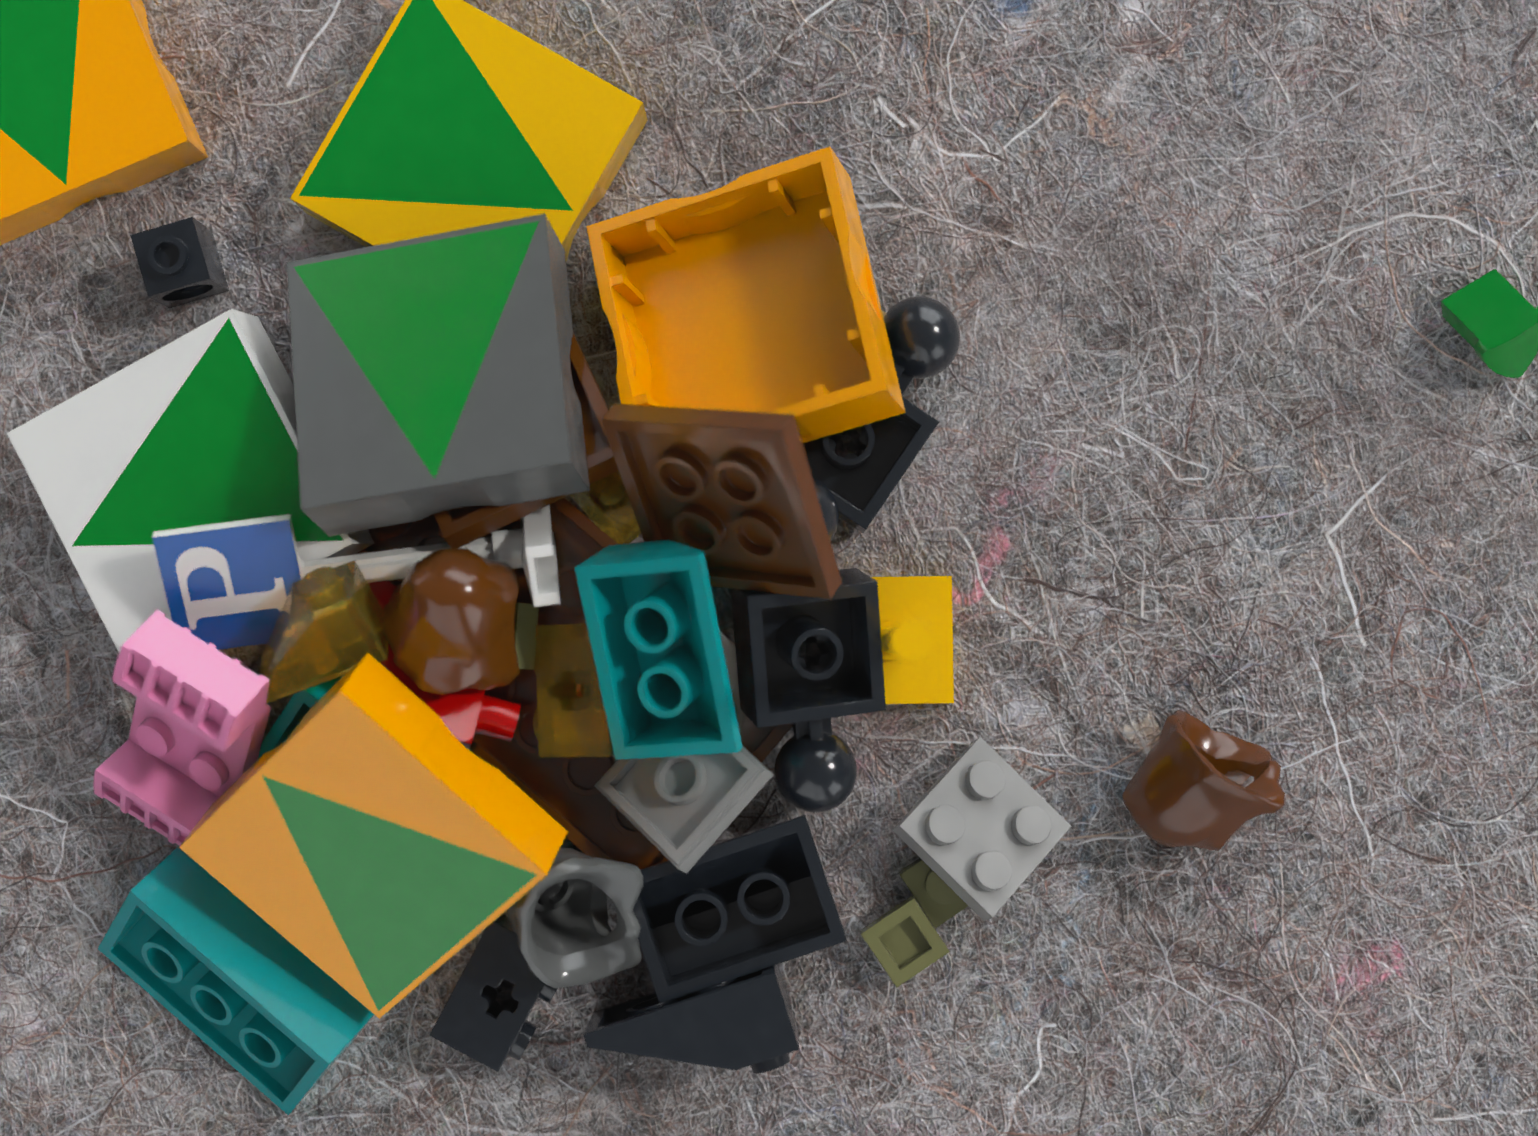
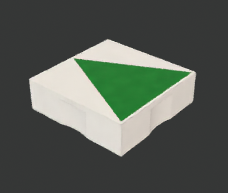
[7,309,375,653]

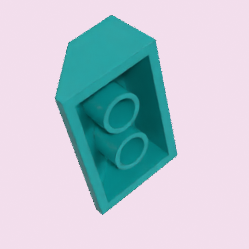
[575,540,742,760]

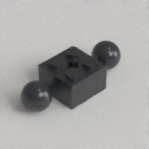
[802,296,960,533]
[731,477,886,813]

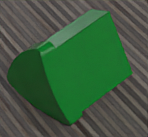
[1441,269,1538,378]

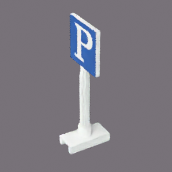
[152,504,561,650]

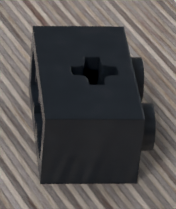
[429,914,558,1072]

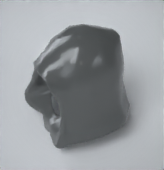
[506,848,643,988]

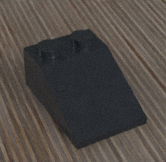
[583,964,799,1074]

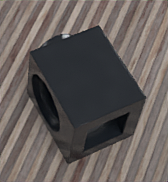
[130,217,229,309]

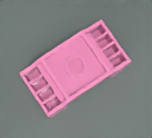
[93,609,271,846]

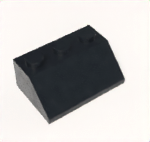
[633,815,847,1004]

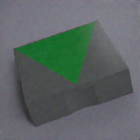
[287,214,590,536]

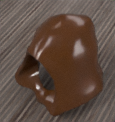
[383,548,520,695]
[1122,710,1285,851]

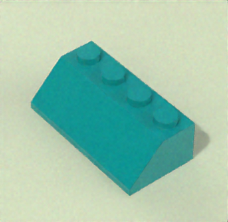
[97,846,374,1115]

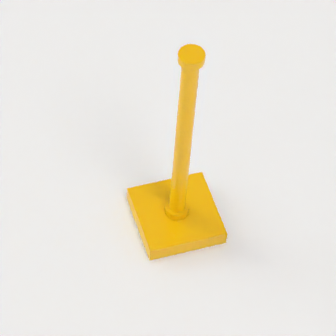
[871,576,954,704]

